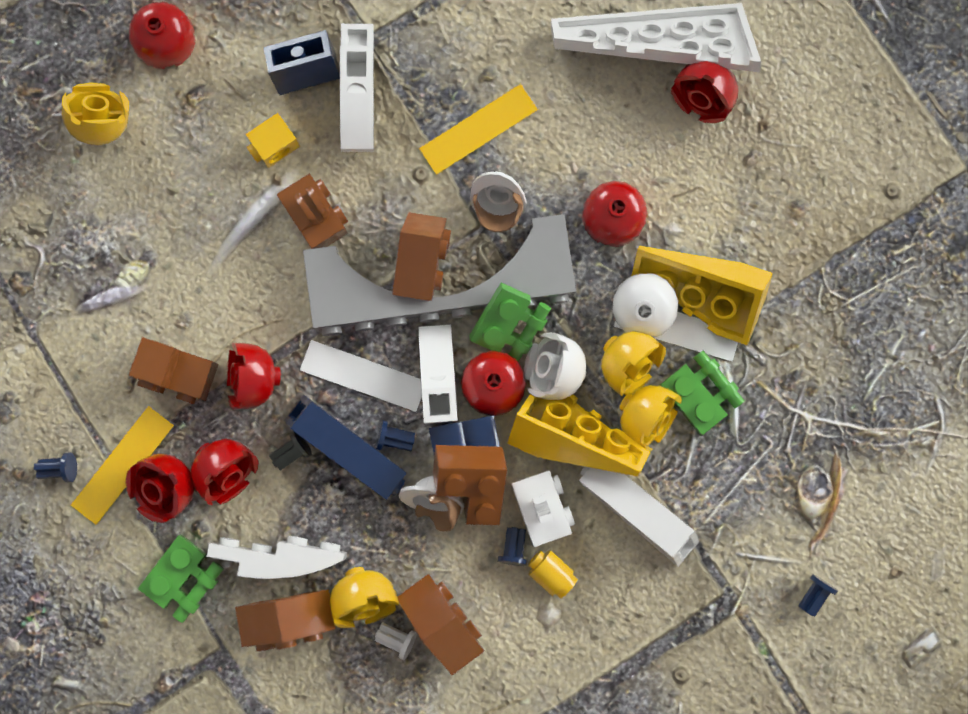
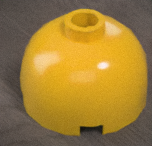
[62,82,129,145]
[601,331,666,397]
[619,385,682,452]
[330,567,399,628]

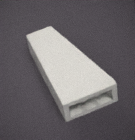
[579,466,699,567]

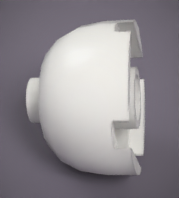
[613,273,678,338]
[524,332,586,400]

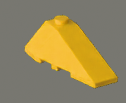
[631,246,773,345]
[507,394,650,477]

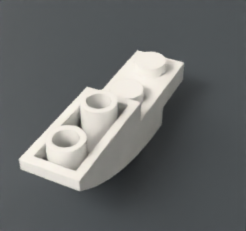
[340,24,374,152]
[206,536,347,579]

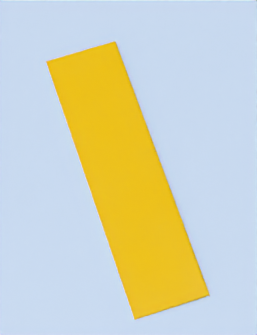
[419,84,538,175]
[71,406,174,525]

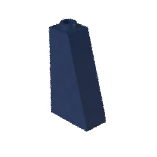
[284,395,407,500]

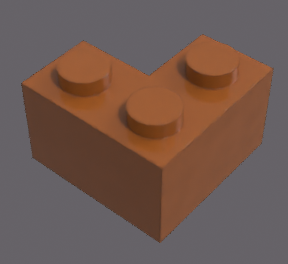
[392,212,451,301]
[128,337,219,404]
[433,445,507,525]
[397,574,484,675]
[235,589,336,652]

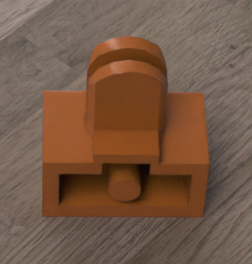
[276,173,348,249]

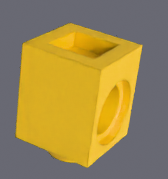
[245,112,300,168]

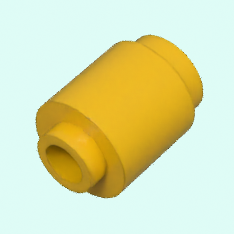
[528,550,578,599]

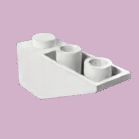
[418,325,458,425]

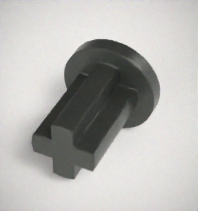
[269,431,312,471]

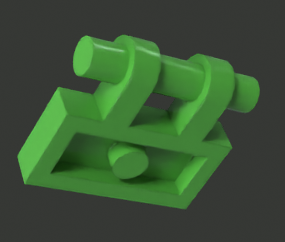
[469,282,551,362]
[659,350,745,436]
[138,535,224,623]

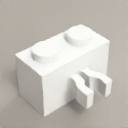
[511,470,575,547]

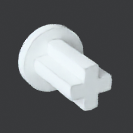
[375,623,417,660]

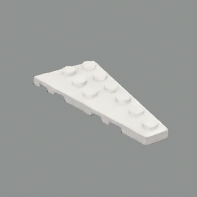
[551,3,761,72]

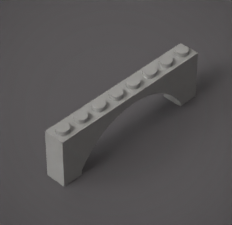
[303,214,576,336]

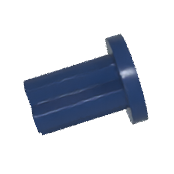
[376,420,415,452]
[34,452,77,483]
[497,527,528,566]
[798,574,838,617]

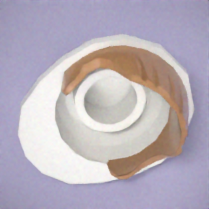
[470,172,527,232]
[399,476,464,531]

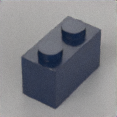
[263,30,340,96]

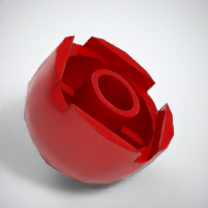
[129,2,196,69]
[671,61,738,124]
[582,181,647,247]
[227,343,281,409]
[461,351,526,416]
[190,438,259,505]
[125,453,195,523]

